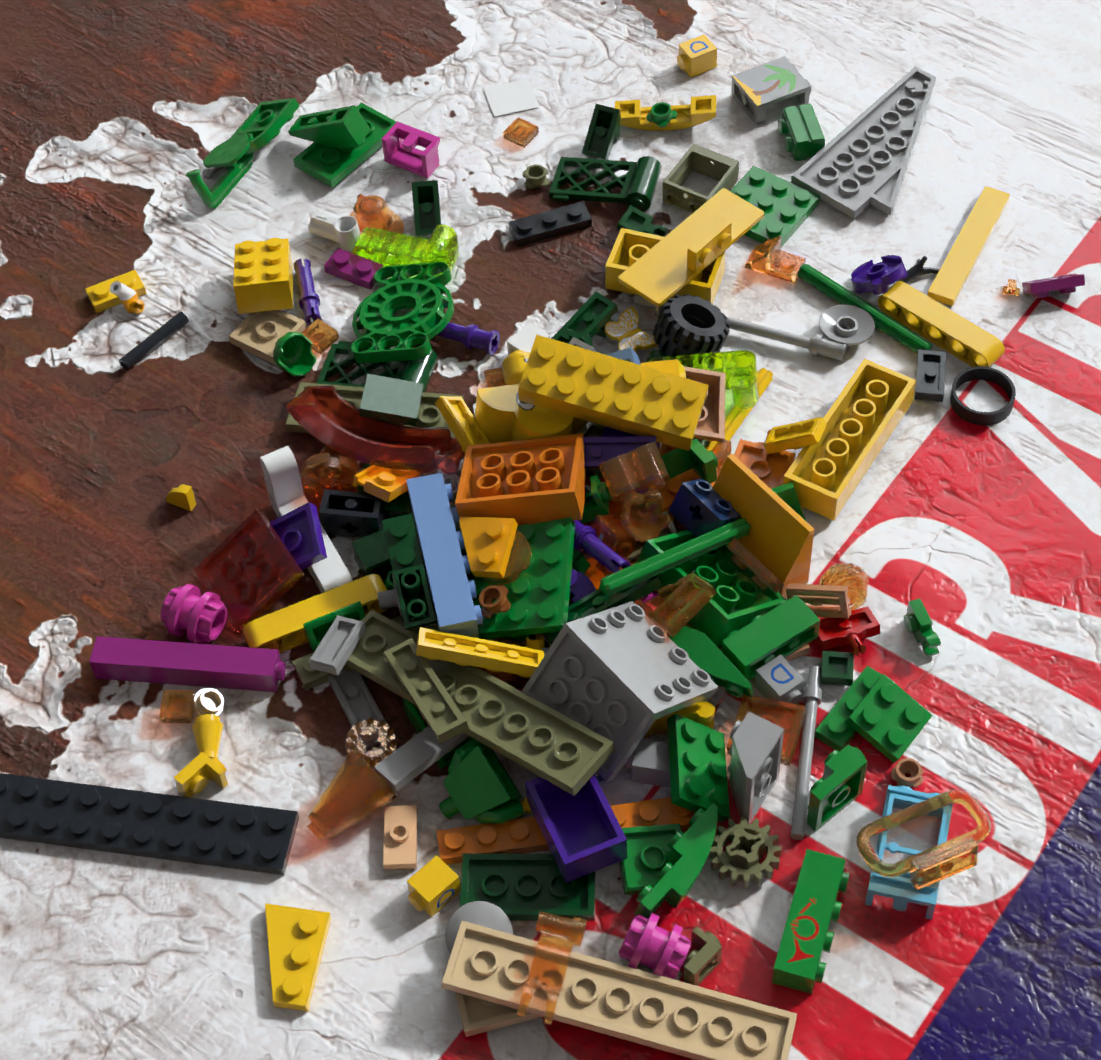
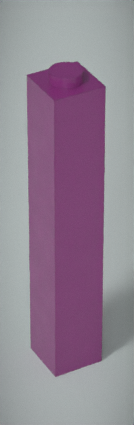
[89,636,286,692]

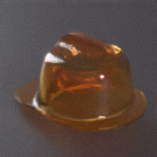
[350,194,405,245]

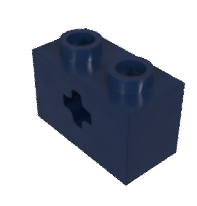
[668,479,741,537]

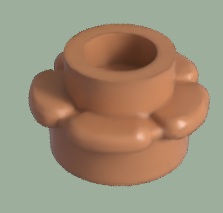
[891,758,923,788]

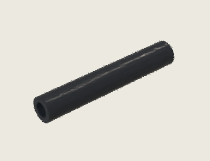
[119,312,189,371]

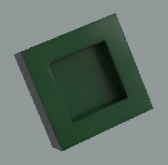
[821,651,854,686]

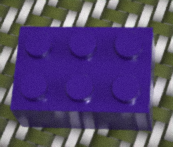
[525,774,627,883]

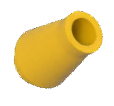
[192,714,223,759]

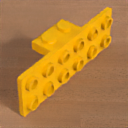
[618,188,764,307]

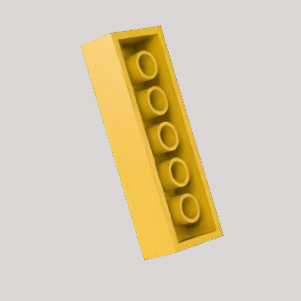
[518,334,709,451]
[783,358,916,521]

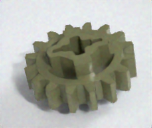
[709,817,781,889]

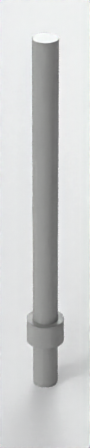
[791,666,822,840]

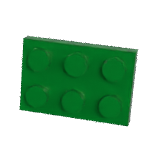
[667,713,730,823]

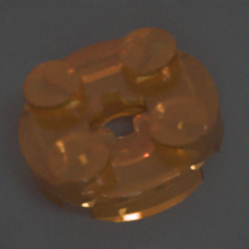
[300,453,358,504]

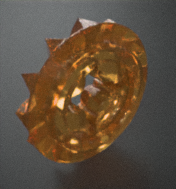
[345,718,397,769]

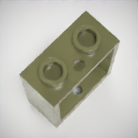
[662,143,739,213]

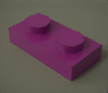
[324,248,384,290]
[1022,273,1085,298]

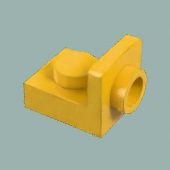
[173,752,228,797]

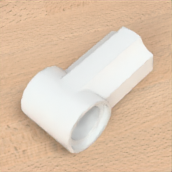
[308,211,362,251]

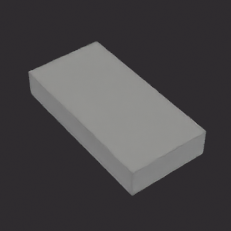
[308,615,366,675]

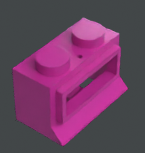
[382,121,441,179]

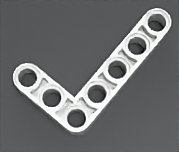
[260,446,353,593]

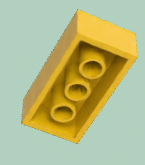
[605,228,726,304]

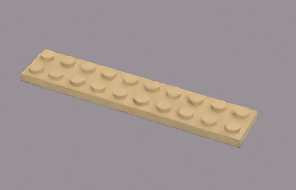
[441,921,797,1060]

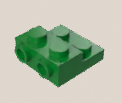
[806,744,868,832]

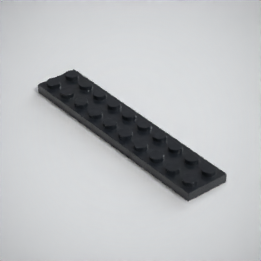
[0,773,299,875]

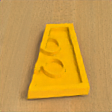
[265,903,332,1012]

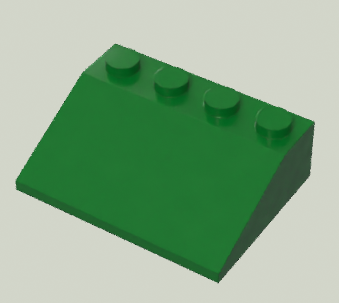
[636,530,786,646]

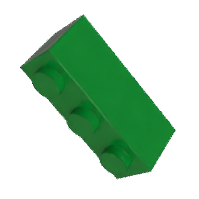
[721,595,820,681]

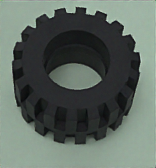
[653,294,730,367]

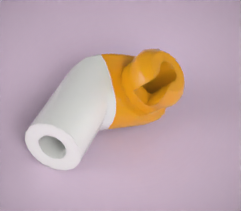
[110,281,144,314]

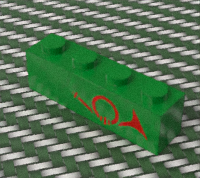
[772,849,850,994]

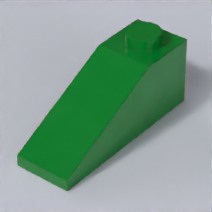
[288,105,371,149]

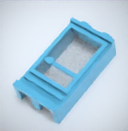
[865,785,954,920]

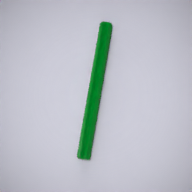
[797,264,933,354]
[599,518,751,596]

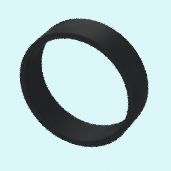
[950,366,1016,425]

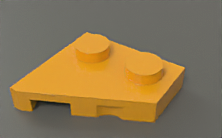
[459,517,518,578]

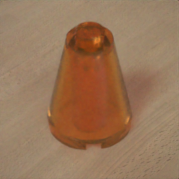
[307,751,397,840]

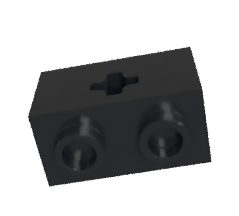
[319,489,386,538]

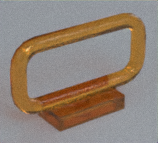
[856,790,991,890]

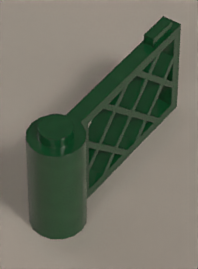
[549,156,662,211]
[316,341,437,392]

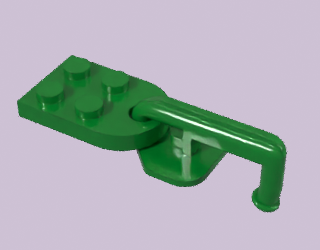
[185,98,300,208]

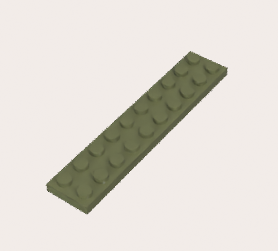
[345,610,615,796]

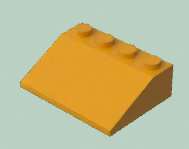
[713,454,814,599]

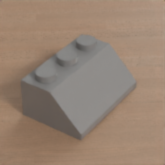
[727,712,784,824]

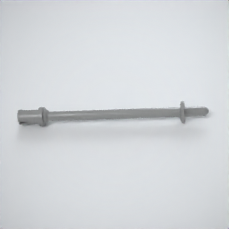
[634,294,847,361]

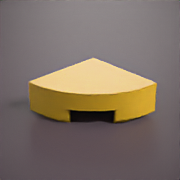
[166,484,196,511]

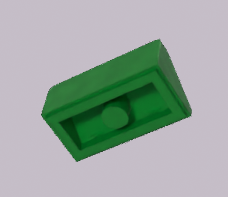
[303,601,366,652]

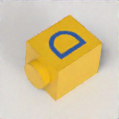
[677,34,717,78]
[407,855,461,917]

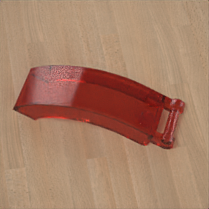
[287,386,465,475]

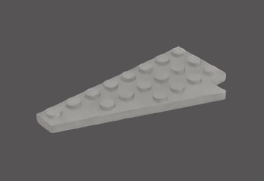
[791,66,936,219]

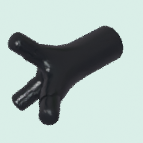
[900,256,940,283]

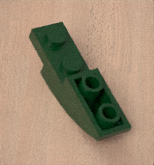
[382,513,437,630]

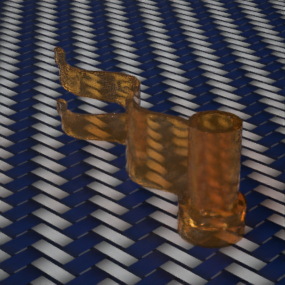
[516,911,587,1025]

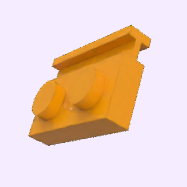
[353,457,421,502]

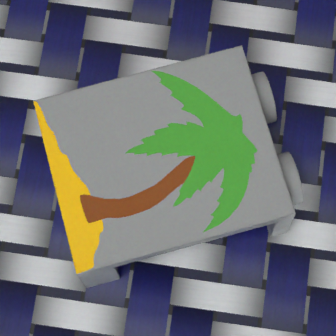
[731,56,811,125]

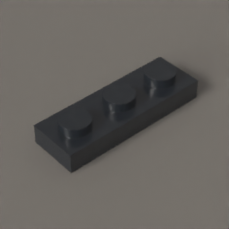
[508,201,592,247]

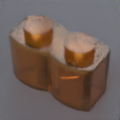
[599,442,670,504]

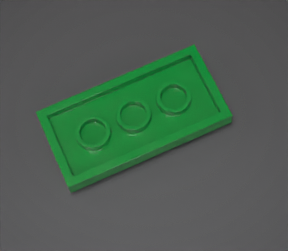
[293,102,396,188]

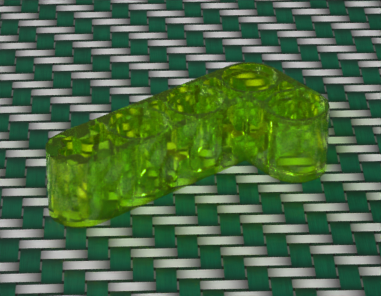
[352,224,459,276]
[648,350,759,409]

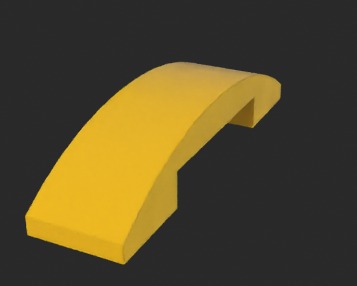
[615,95,717,131]

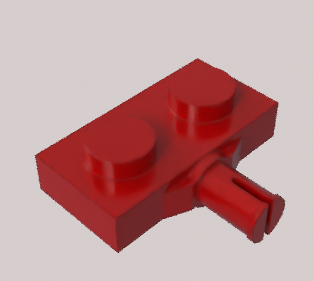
[816,606,880,656]

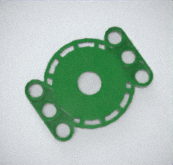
[351,261,454,364]

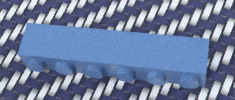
[407,473,483,638]

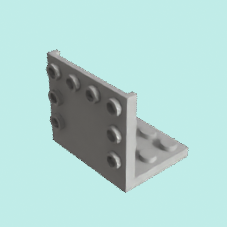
[521,601,719,782]

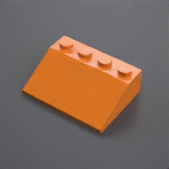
[455,433,585,526]

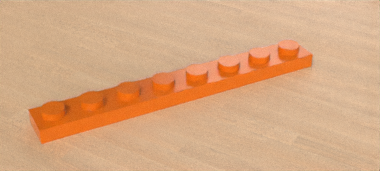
[436,797,695,865]

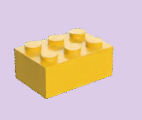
[233,238,293,314]

